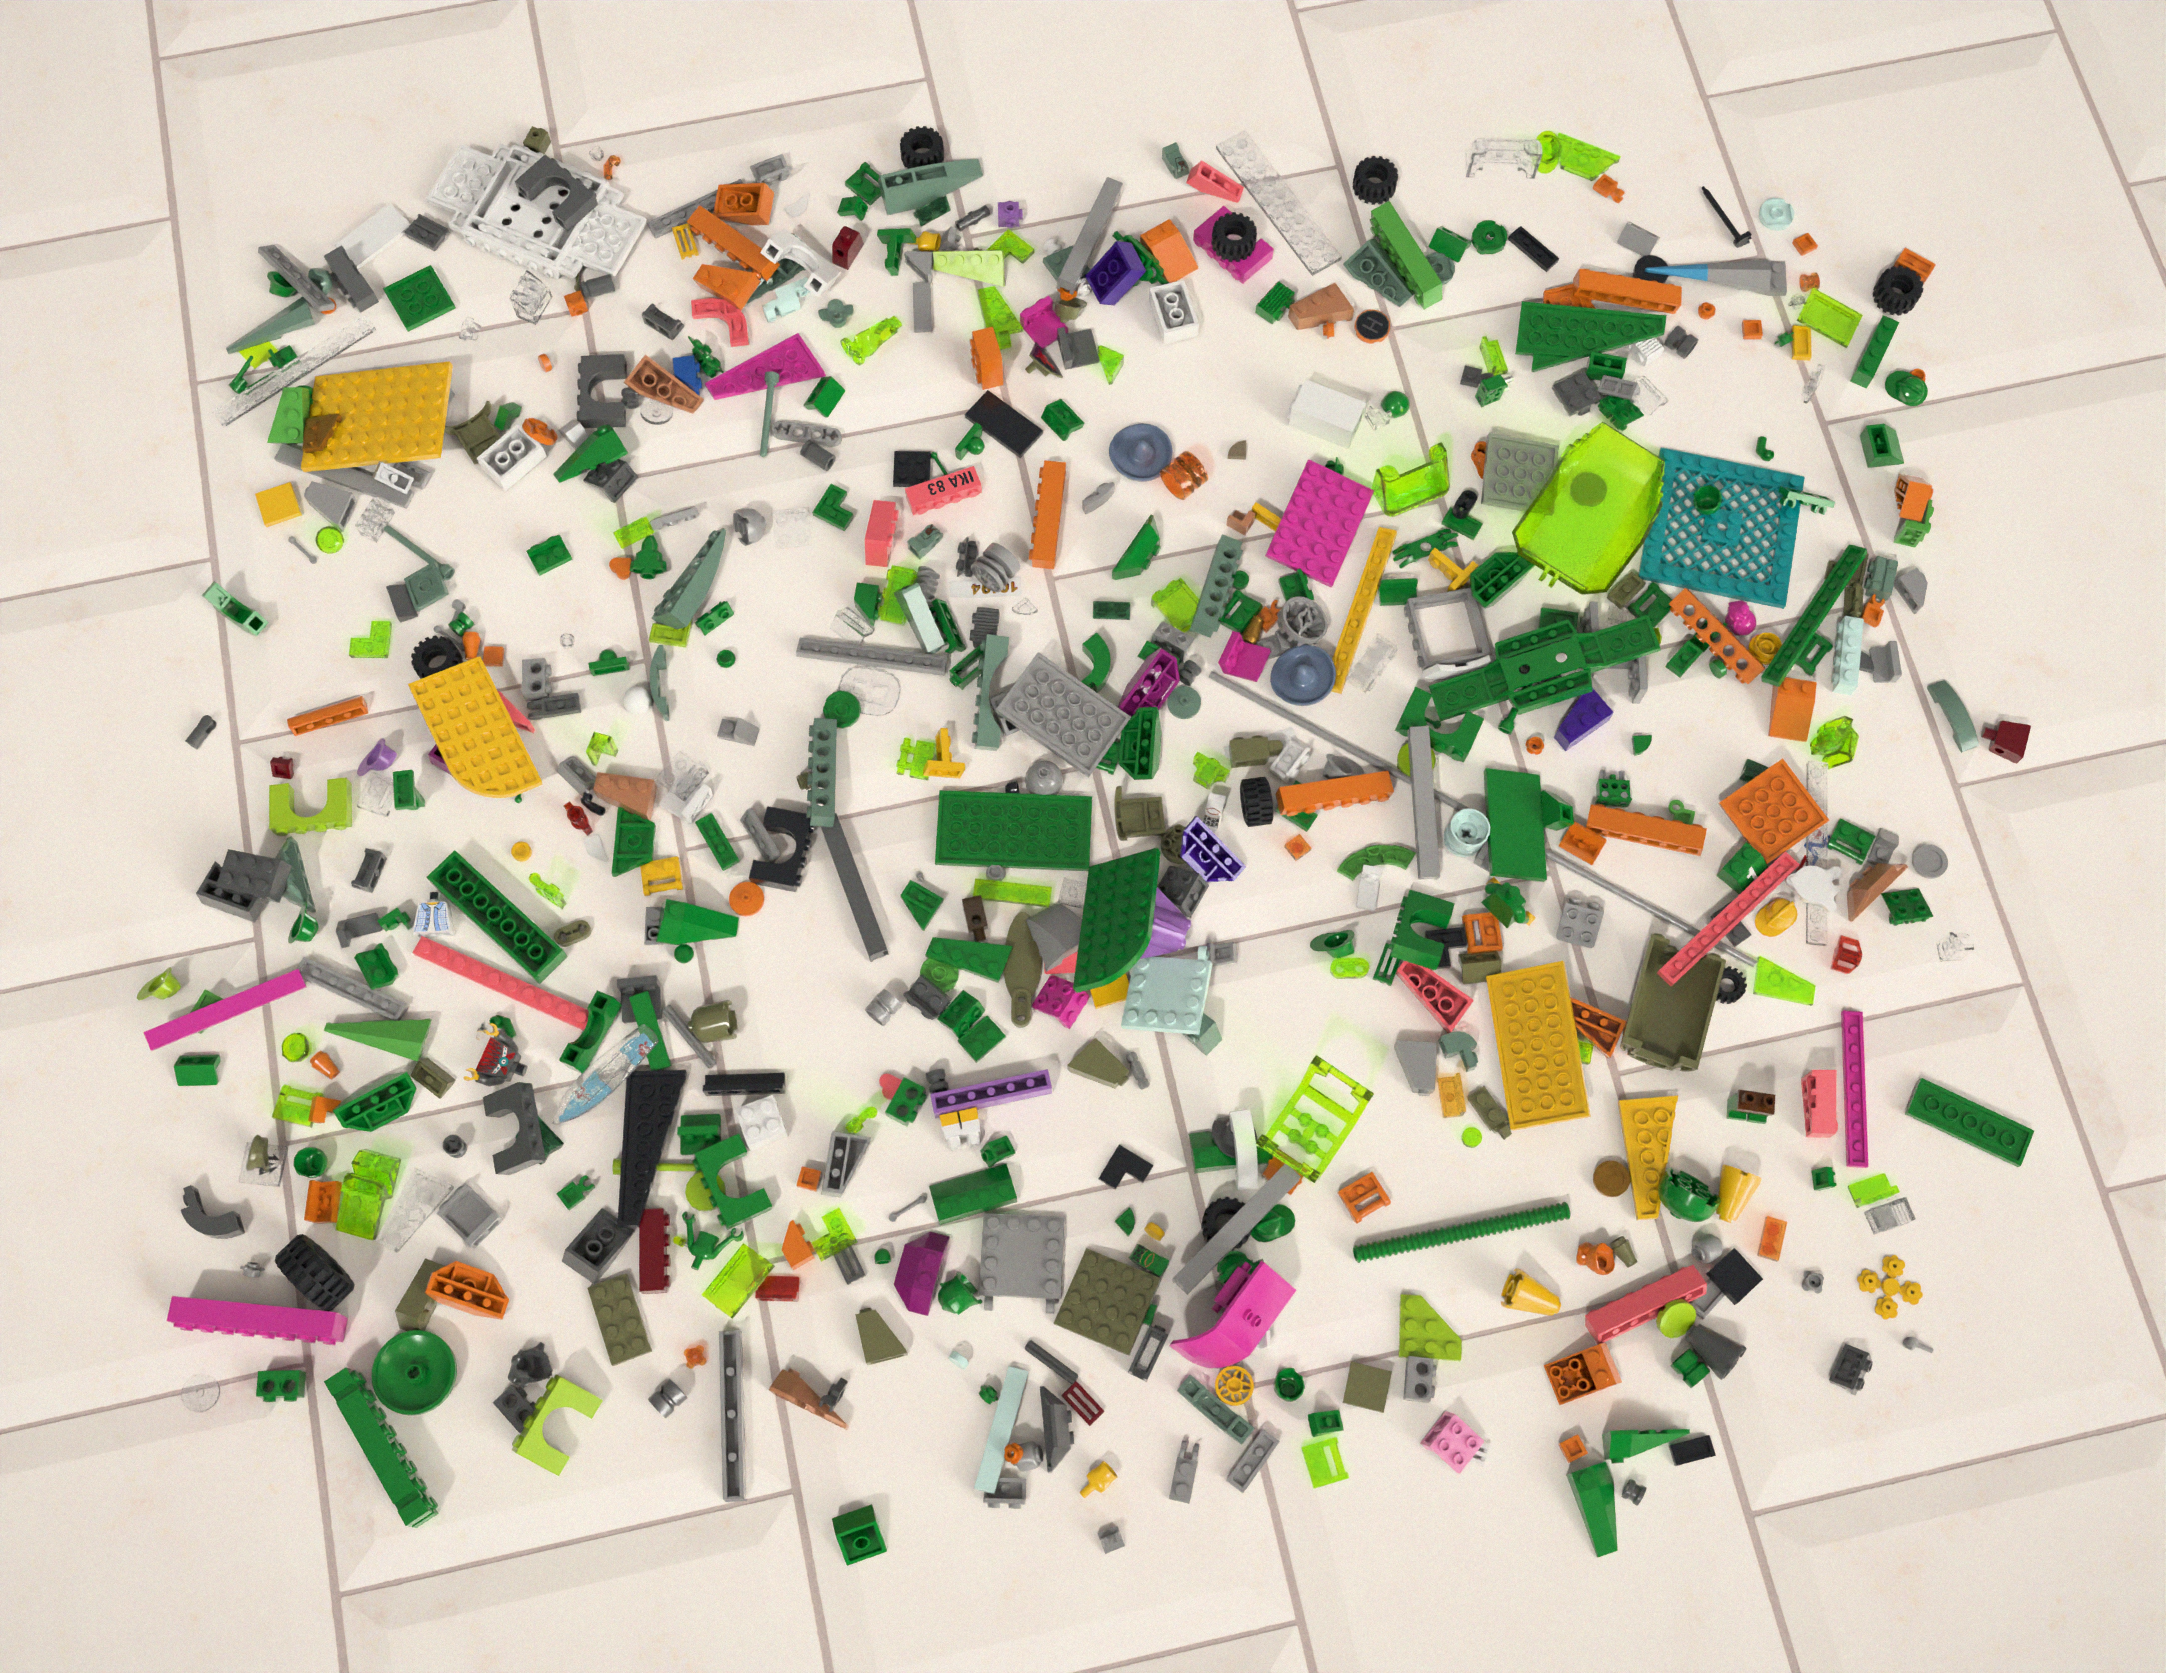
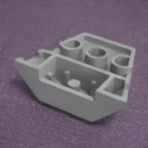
[1026,903,1082,972]

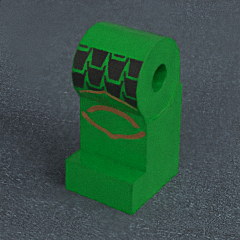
[1129,1244,1170,1278]

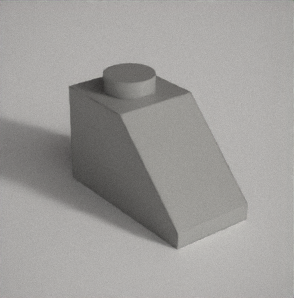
[1894,568,1928,615]

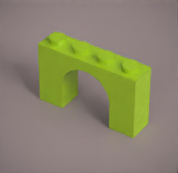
[269,777,352,836]
[511,1374,603,1476]

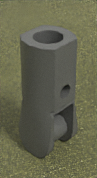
[185,715,217,749]

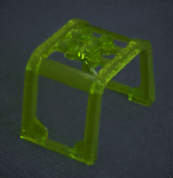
[1256,1055,1374,1186]

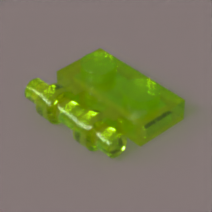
[896,738,936,781]
[842,1106,877,1134]

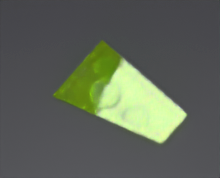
[1753,955,1816,1006]

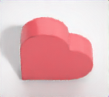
[879,1073,902,1100]

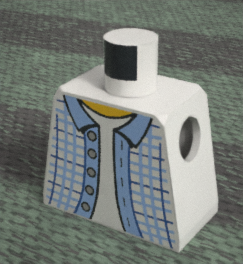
[413,892,455,938]

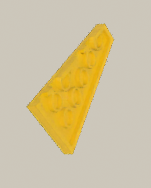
[1618,1096,1678,1221]

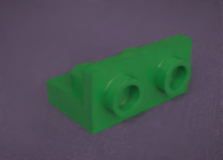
[1041,399,1085,441]
[526,535,573,576]
[1278,568,1314,602]
[354,943,398,990]
[937,990,985,1039]

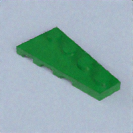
[925,937,1013,983]

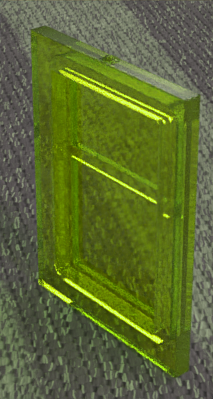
[1796,288,1863,348]
[702,1243,775,1319]

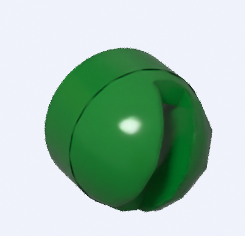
[874,1248,891,1264]

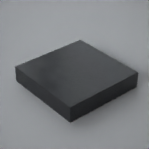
[1706,1248,1763,1305]

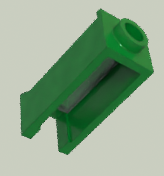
[949,645,983,690]

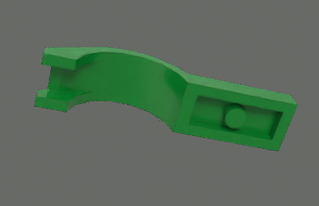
[1665,613,1727,678]

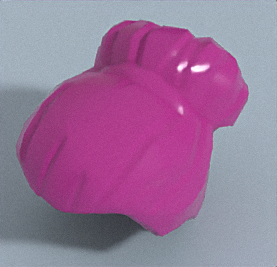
[1725,600,1756,635]

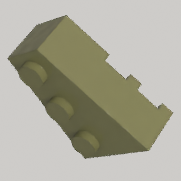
[395,1258,445,1331]

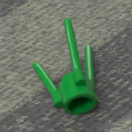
[228,356,276,395]

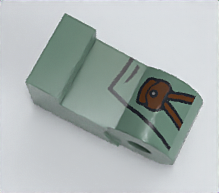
[1162,142,1190,179]
[907,524,943,560]

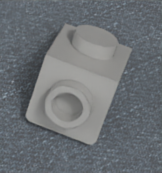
[1207,942,1237,966]

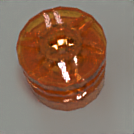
[1160,451,1208,500]

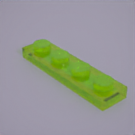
[973,878,1052,907]

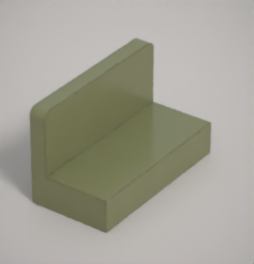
[1458,951,1501,984]

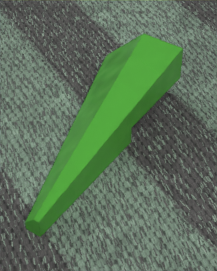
[324,1018,432,1062]

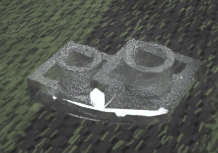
[1801,364,1825,404]

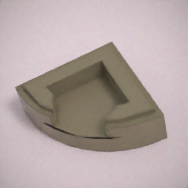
[1227,441,1246,460]

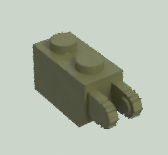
[1229,735,1284,768]

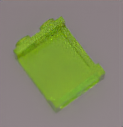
[1151,578,1199,633]

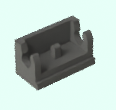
[642,303,684,341]
[351,848,387,893]

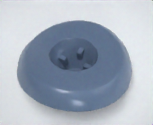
[1109,423,1173,482]
[1270,645,1336,706]

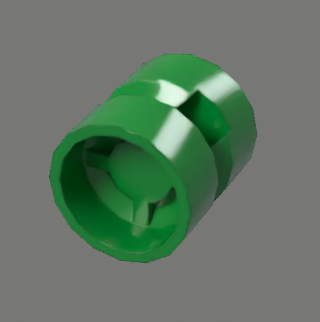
[1670,1348,1710,1388]

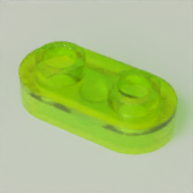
[1330,958,1370,979]

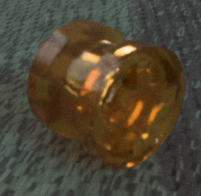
[1799,272,1820,292]

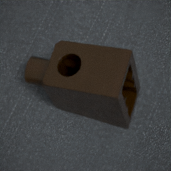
[962,895,988,942]

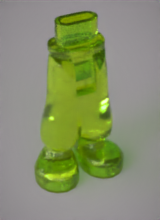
[840,316,902,366]

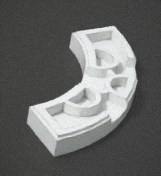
[1423,655,1496,679]

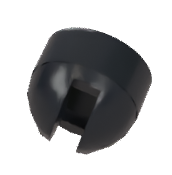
[1005,781,1020,793]

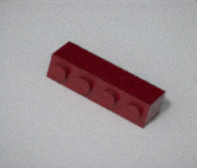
[639,1208,671,1294]

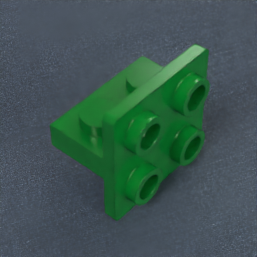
[677,1114,721,1155]

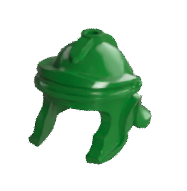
[1216,1251,1264,1285]

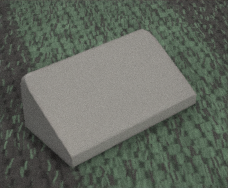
[557,756,596,796]

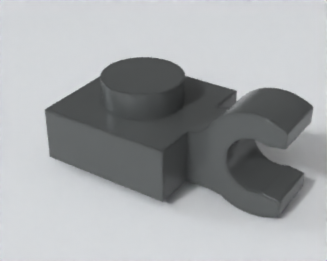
[1460,365,1494,388]
[819,1378,848,1412]

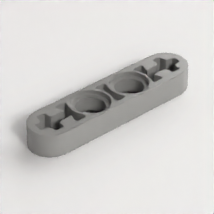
[772,421,842,447]

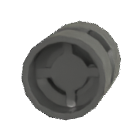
[1664,325,1699,359]

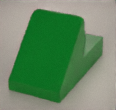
[1308,1410,1344,1437]

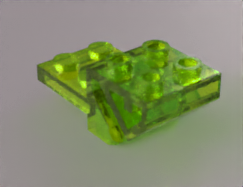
[335,1149,401,1241]

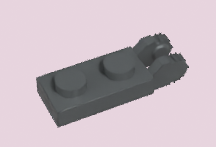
[527,693,581,720]

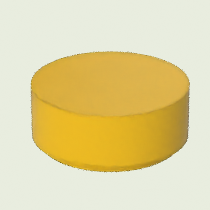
[511,841,532,862]
[1144,1222,1165,1241]

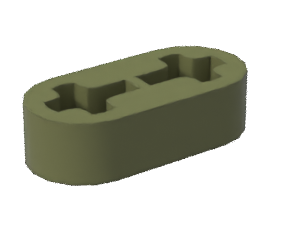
[554,920,592,947]

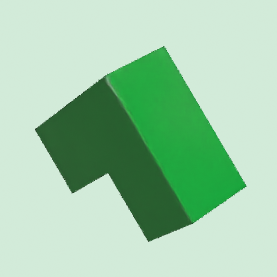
[494,402,522,431]

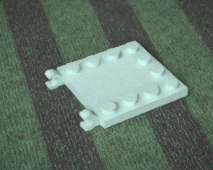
[1121,946,1212,1035]

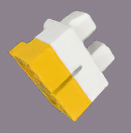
[939,1107,981,1151]

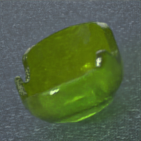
[315,526,345,554]
[281,1032,312,1063]

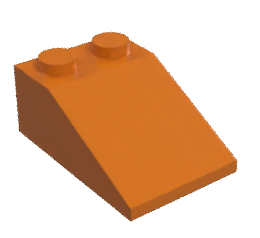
[713,183,774,226]
[1140,219,1198,283]
[1768,677,1817,742]

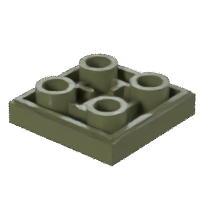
[1342,1361,1392,1413]

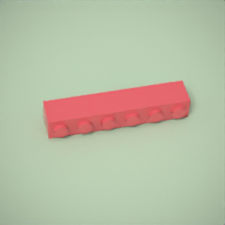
[1585,1265,1707,1344]

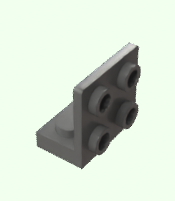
[1057,327,1099,370]
[583,459,638,503]
[1157,865,1209,918]
[617,975,662,1023]

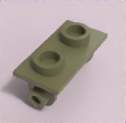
[1843,583,1864,618]

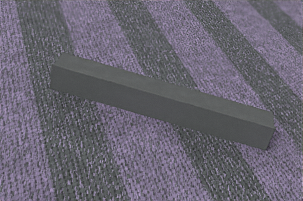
[820,813,889,962]

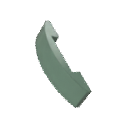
[650,645,669,721]
[1927,680,1979,753]
[1177,1375,1255,1445]

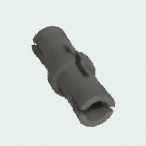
[955,205,991,232]

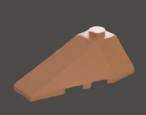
[624,354,704,414]

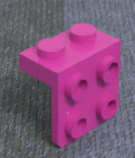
[1020,295,1068,349]
[1032,975,1090,1029]

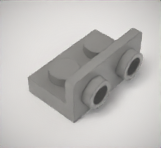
[1151,621,1194,663]

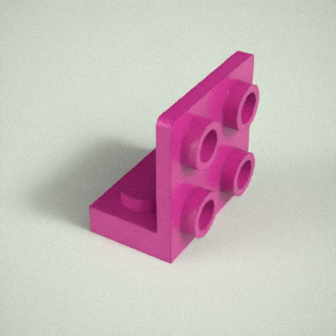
[1218,631,1271,682]

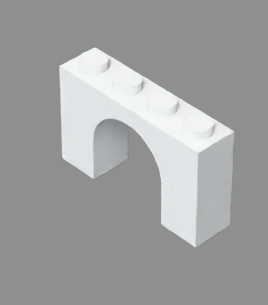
[760,228,841,297]

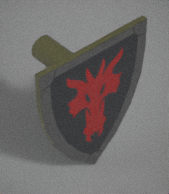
[1025,342,1063,378]

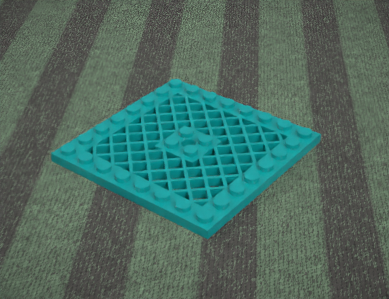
[1638,447,1805,609]

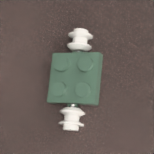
[1042,238,1091,297]

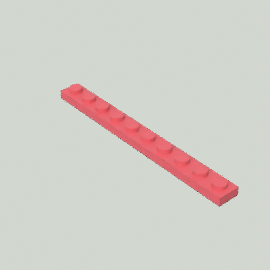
[1657,851,1800,987]
[412,936,589,1031]

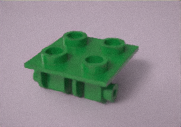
[688,336,724,378]
[1598,395,1644,432]
[1881,888,1933,926]

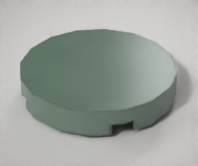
[1426,253,1455,285]

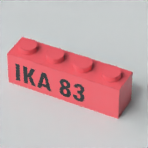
[905,466,982,515]

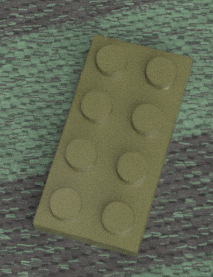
[587,1273,652,1366]

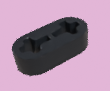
[1452,490,1478,519]

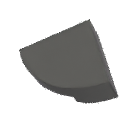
[1859,651,1874,673]

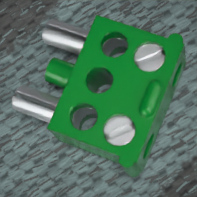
[1475,374,1514,407]
[1595,769,1632,807]

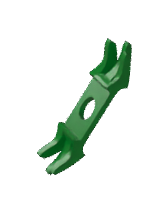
[1392,529,1459,569]

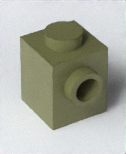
[523,126,551,154]

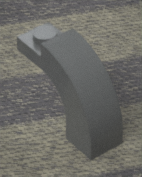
[181,1185,245,1239]

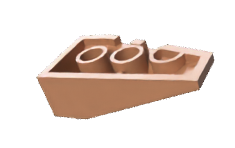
[769,1368,849,1430]

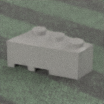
[821,1131,872,1198]

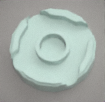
[1758,198,1795,231]

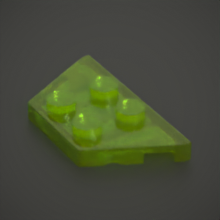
[1557,133,1621,181]

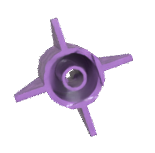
[1140,887,1191,959]

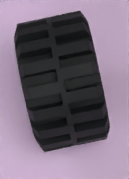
[900,126,944,169]
[1352,156,1398,205]
[1211,212,1257,262]
[1872,266,1924,316]
[411,635,463,679]
[1240,777,1274,827]
[1201,1197,1252,1251]

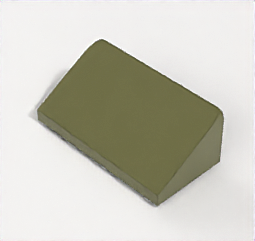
[410,1058,456,1099]

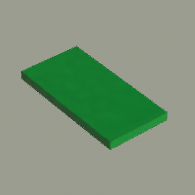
[1483,768,1547,882]

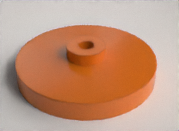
[729,882,764,916]

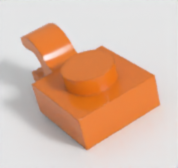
[1592,174,1625,204]

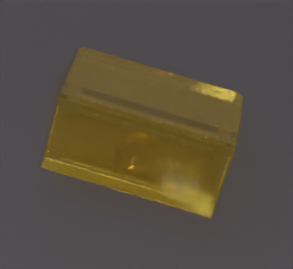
[1437,1073,1466,1118]

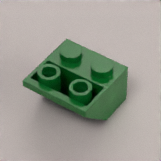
[1860,424,1904,468]

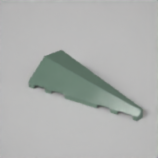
[744,233,810,307]
[226,297,315,354]

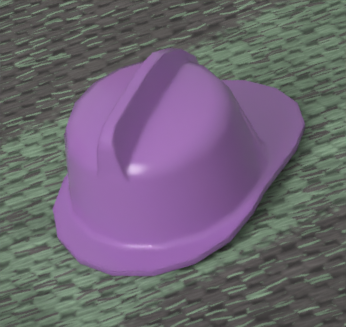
[357,738,397,776]

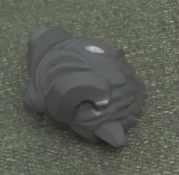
[508,1342,553,1388]

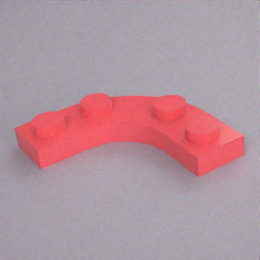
[691,298,749,347]

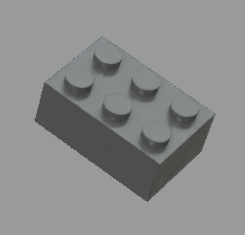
[216,849,292,903]

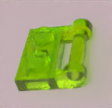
[529,873,567,909]
[272,1084,324,1128]
[1301,1437,1350,1489]

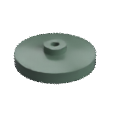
[1167,686,1201,719]

